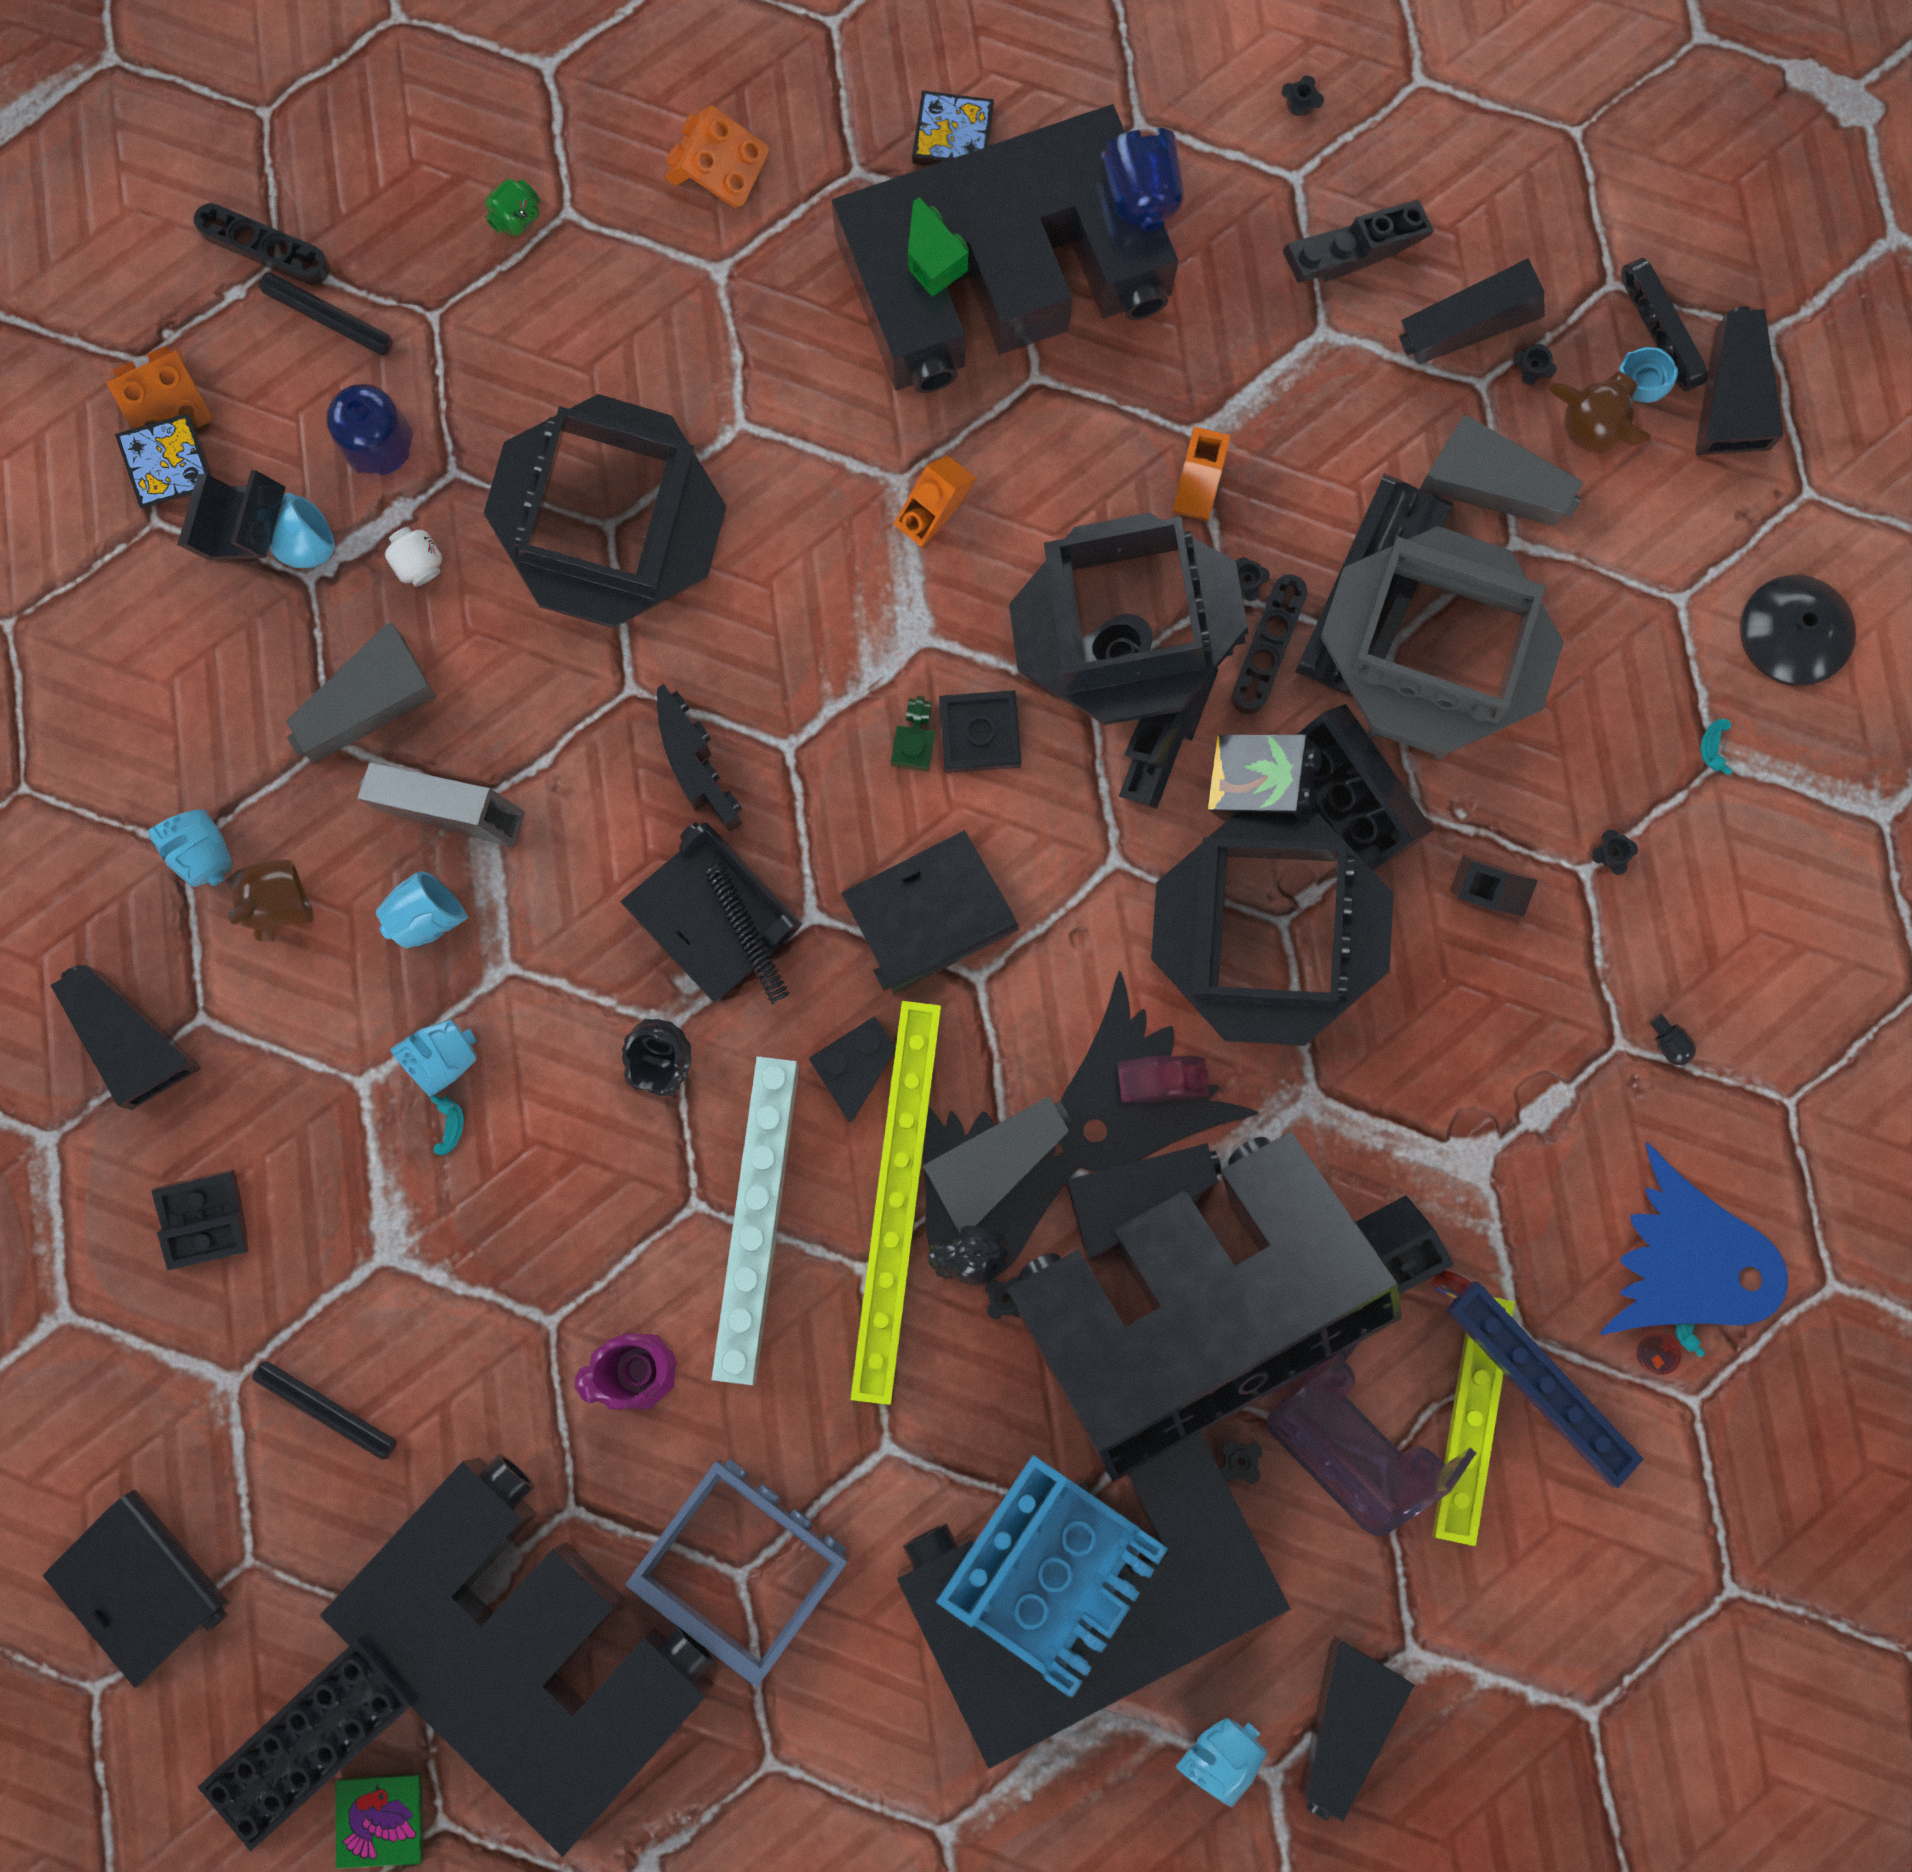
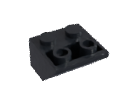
[1355,1195,1454,1294]

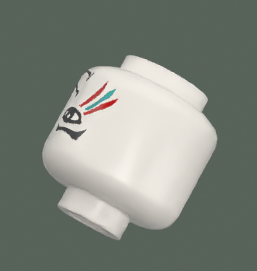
[385,527,443,587]

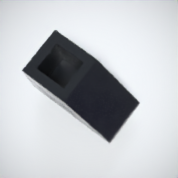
[1450,855,1538,916]

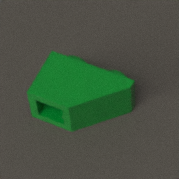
[908,197,969,297]

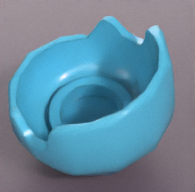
[1619,347,1678,403]

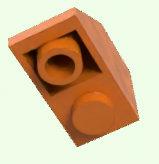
[1172,426,1231,522]
[893,455,976,547]

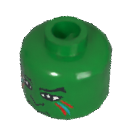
[484,179,540,236]

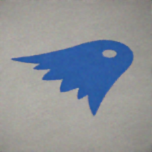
[1600,1143,1788,1335]

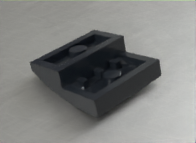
[151,1169,248,1271]

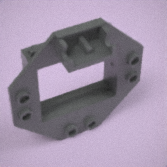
[1320,526,1564,760]

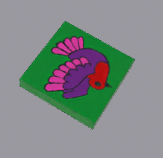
[335,1773,423,1869]

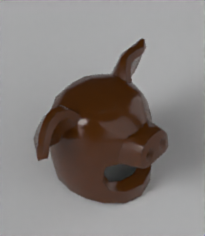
[1550,371,1651,453]
[226,860,315,942]

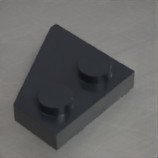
[808,1016,896,1123]

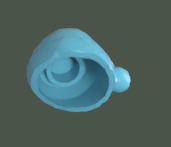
[269,493,335,568]

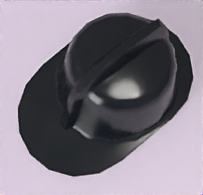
[1082,614,1153,662]

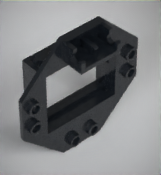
[484,394,726,628]
[1009,513,1249,725]
[1151,812,1394,1046]

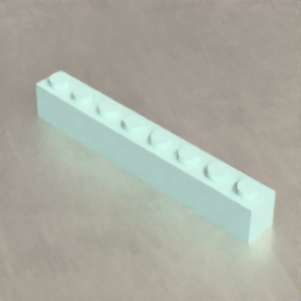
[711,1057,800,1385]

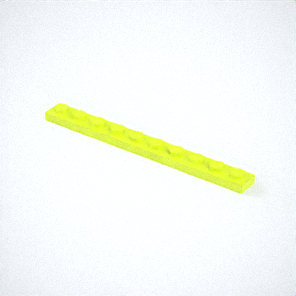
[850,1001,941,1405]

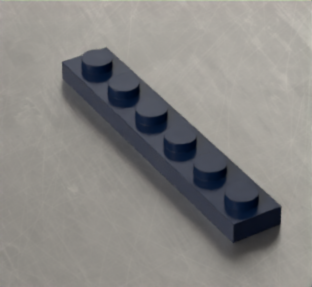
[1446,1281,1644,1488]

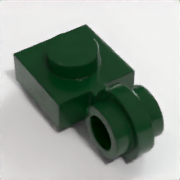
[891,695,935,772]

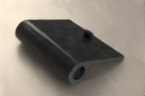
[620,822,802,1004]
[841,830,1019,994]
[42,1490,230,1688]

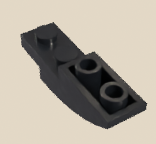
[1282,199,1434,283]
[1119,668,1219,809]
[657,684,742,832]

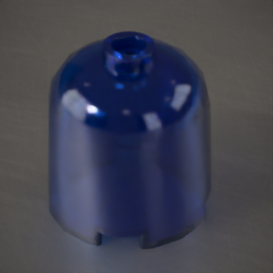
[1100,128,1184,231]
[326,384,413,475]

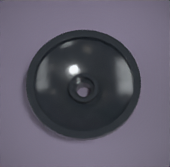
[1740,575,1856,686]

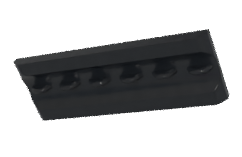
[1295,473,1453,698]
[197,1637,414,1852]

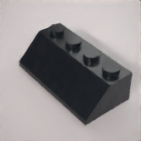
[1296,704,1434,872]

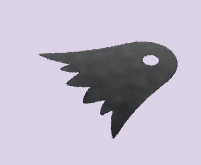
[1059,971,1258,1171]
[923,1107,1102,1275]

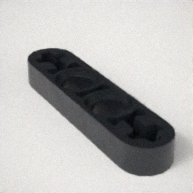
[194,203,330,285]
[1621,258,1708,392]
[1231,574,1307,715]

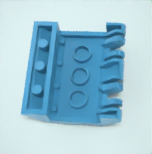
[936,1455,1168,1698]

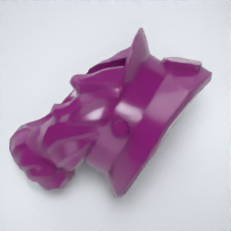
[574,1333,677,1410]

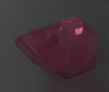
[1118,1055,1209,1103]

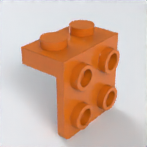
[664,105,769,208]
[106,345,212,429]

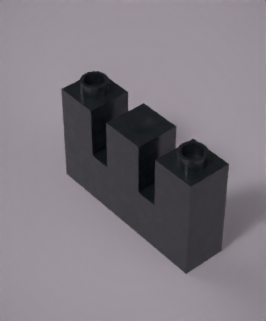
[831,104,1179,393]
[1007,1131,1402,1482]
[897,1433,1291,1769]
[319,1454,714,1857]

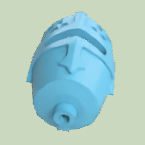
[148,809,233,887]
[376,871,468,949]
[390,1019,477,1097]
[1175,1717,1267,1808]

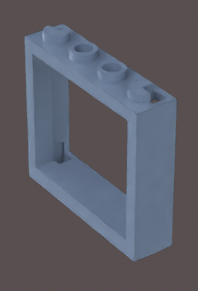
[625,1459,849,1688]

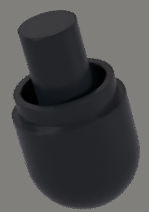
[1649,1013,1696,1065]

